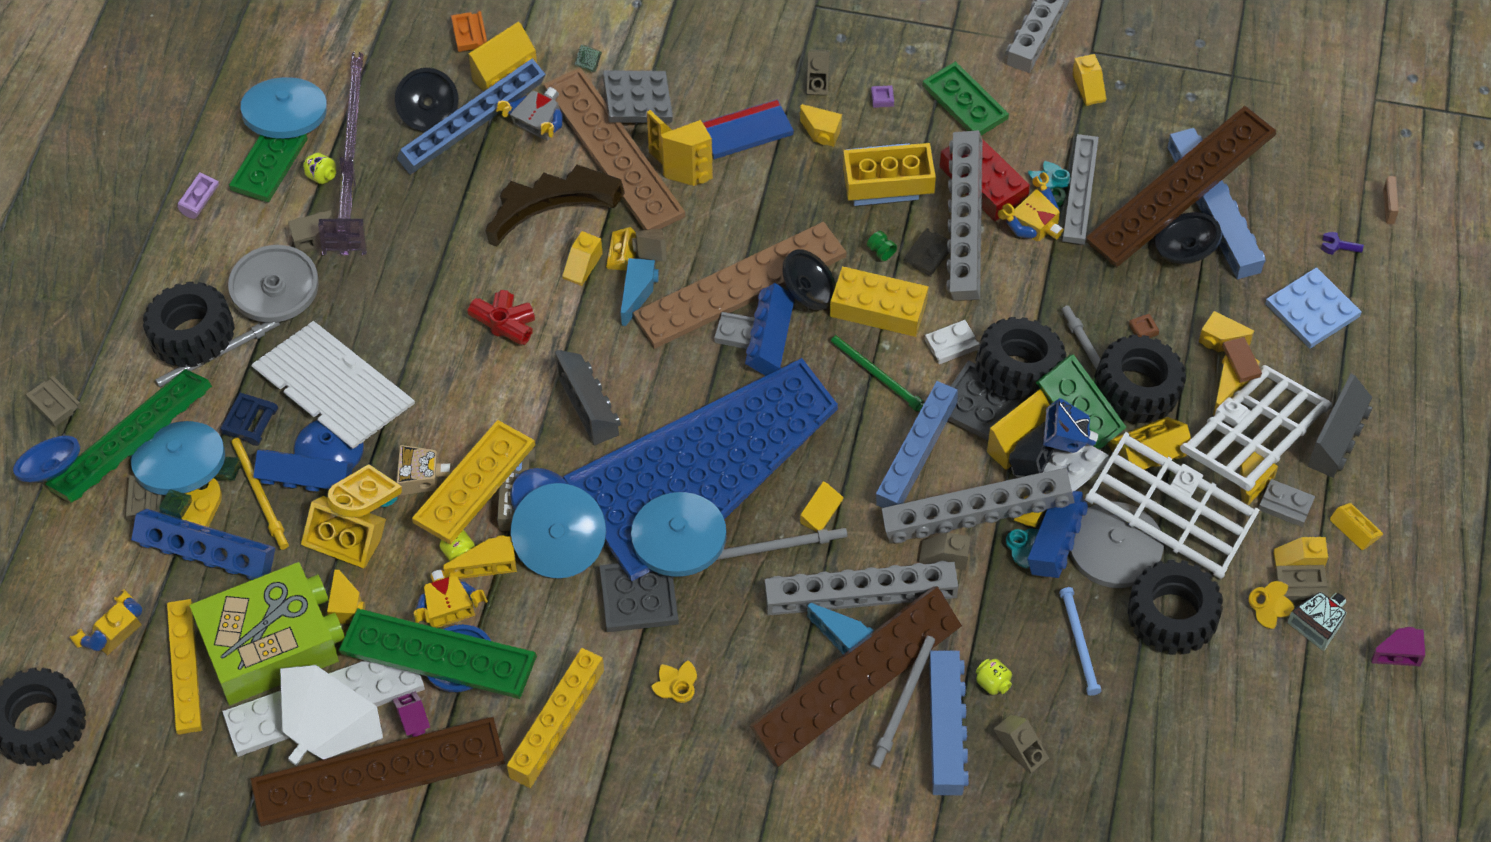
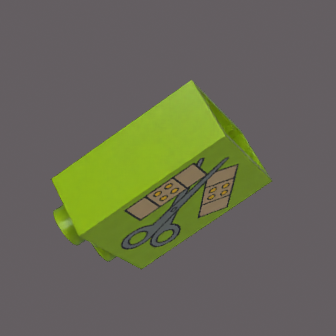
[189,562,345,706]

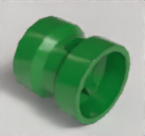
[867,231,897,261]

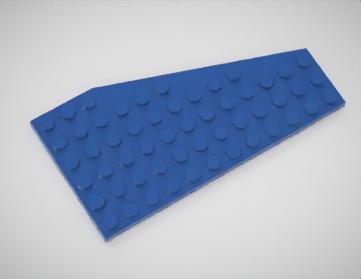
[563,358,838,581]

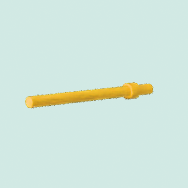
[231,438,289,550]

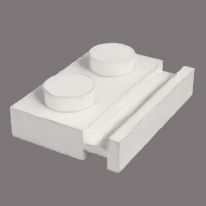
[925,320,980,364]

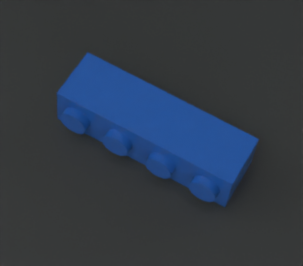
[745,283,795,376]
[253,449,353,491]
[1027,491,1088,578]

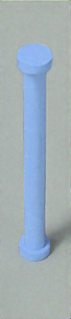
[1059,587,1102,695]

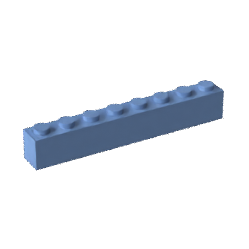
[397,58,546,175]
[1167,128,1265,279]

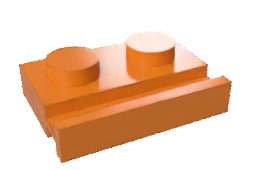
[451,11,487,52]

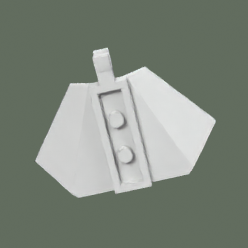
[281,665,383,766]

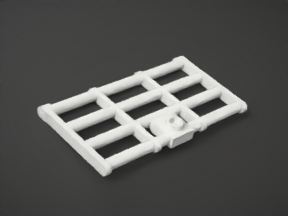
[1180,365,1332,491]
[1085,432,1260,579]

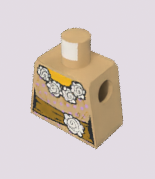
[397,445,452,495]

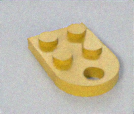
[328,464,402,517]
[158,478,222,537]

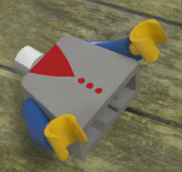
[496,87,562,141]

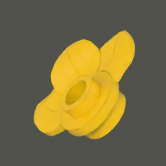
[1248,581,1295,629]
[651,661,697,703]

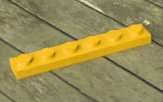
[167,599,202,735]

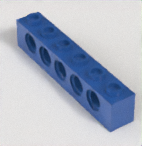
[131,509,276,580]

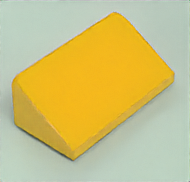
[606,227,636,271]
[800,481,844,532]
[1330,503,1383,550]

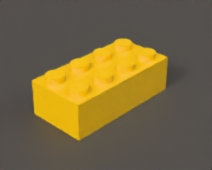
[843,143,936,201]
[830,266,929,337]

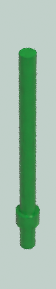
[831,335,925,412]

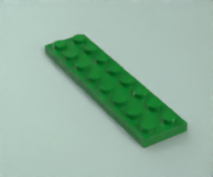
[45,369,212,503]
[339,608,537,699]

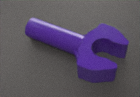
[1321,232,1364,255]

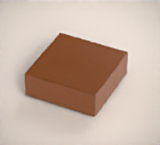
[1129,313,1160,338]

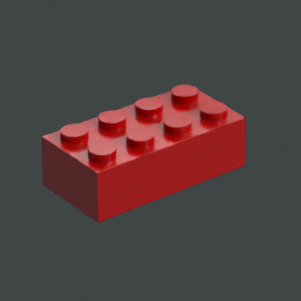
[939,139,1030,222]

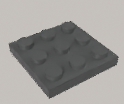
[602,70,673,123]
[948,360,1022,441]
[600,563,679,632]

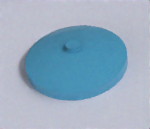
[241,77,327,138]
[131,421,225,495]
[511,483,606,578]
[631,492,726,577]

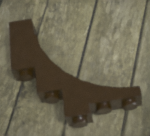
[485,164,625,247]

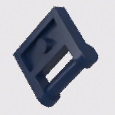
[221,393,278,446]

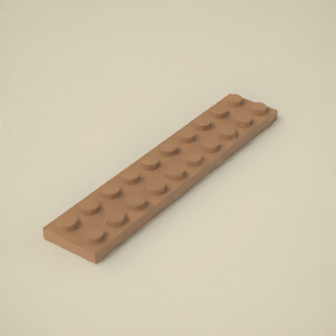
[543,68,686,230]
[633,222,846,349]

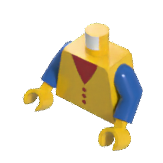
[998,172,1064,241]
[414,570,488,628]
[69,589,142,656]

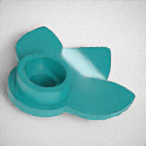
[1028,161,1071,189]
[1006,528,1039,568]

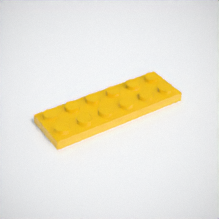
[412,420,535,545]

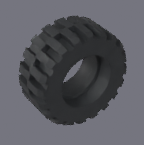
[143,282,235,367]
[975,317,1066,402]
[1094,335,1186,423]
[1127,559,1223,655]
[0,668,86,766]

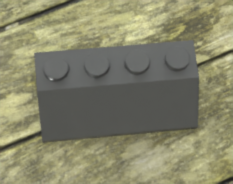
[555,350,621,445]
[1308,374,1373,478]

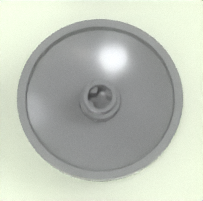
[228,245,319,323]
[1069,502,1164,588]

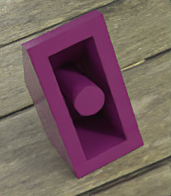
[1371,627,1425,667]
[392,691,430,737]

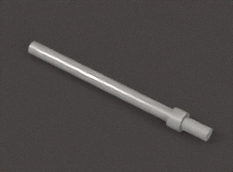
[1062,306,1101,369]
[155,322,280,388]
[717,528,847,560]
[871,636,935,769]

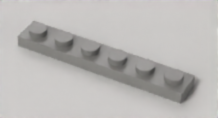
[1063,134,1099,244]

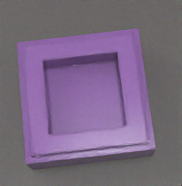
[871,86,894,108]

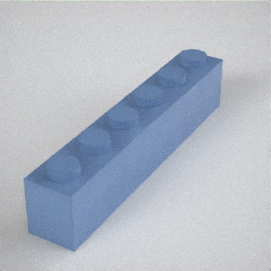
[876,381,958,508]
[929,651,968,795]

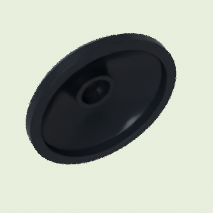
[395,68,459,132]
[1155,212,1222,264]
[782,249,836,310]

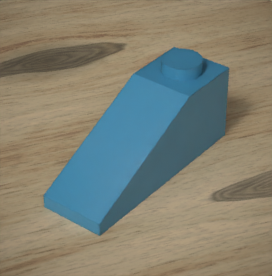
[621,258,659,326]
[807,603,874,654]

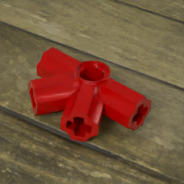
[467,290,535,345]

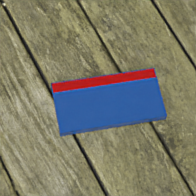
[702,99,793,159]

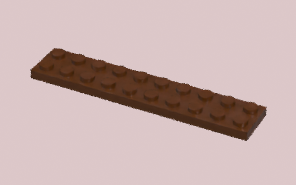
[1086,106,1276,268]
[749,586,962,767]
[251,717,505,827]

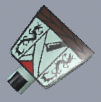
[1288,592,1346,651]

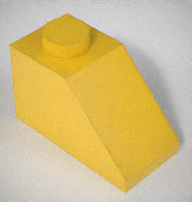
[1072,54,1106,106]
[800,104,842,147]
[562,231,603,286]
[1199,311,1254,352]
[1239,452,1278,506]
[1273,537,1328,569]
[327,570,365,624]

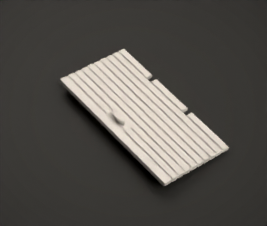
[251,321,415,449]

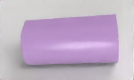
[178,172,219,219]

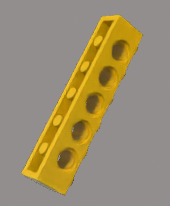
[507,648,604,789]

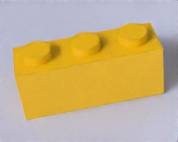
[469,22,537,92]
[661,120,713,186]
[987,389,1050,470]
[1107,417,1191,474]
[301,496,386,568]

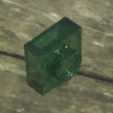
[575,44,602,72]
[214,457,242,481]
[159,489,192,519]

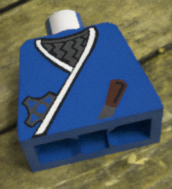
[1043,398,1098,453]

